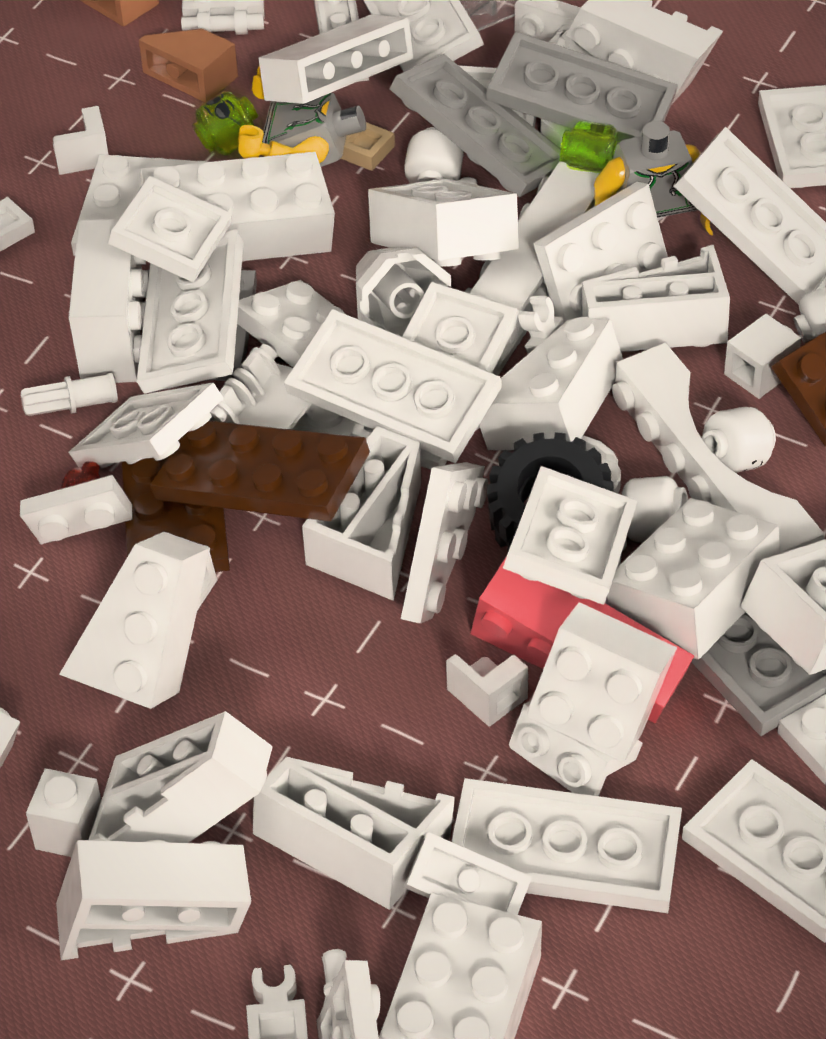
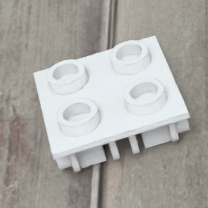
[210,344,312,430]

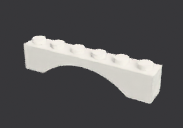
[612,343,824,554]

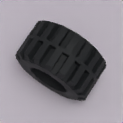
[487,432,614,552]

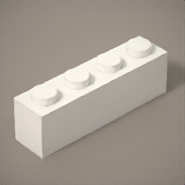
[258,15,414,104]

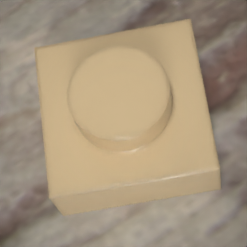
[340,122,395,171]

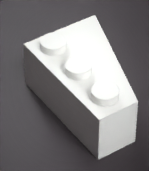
[582,245,730,352]
[479,317,623,450]
[302,426,421,601]
[59,532,210,709]
[89,711,273,843]
[253,756,455,910]
[56,838,251,960]

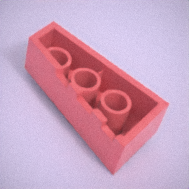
[470,556,694,723]

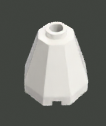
[356,248,451,337]

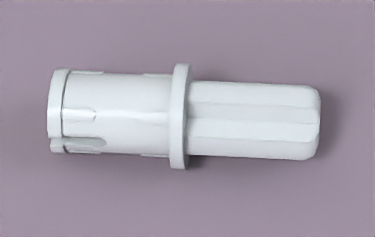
[21,373,118,416]

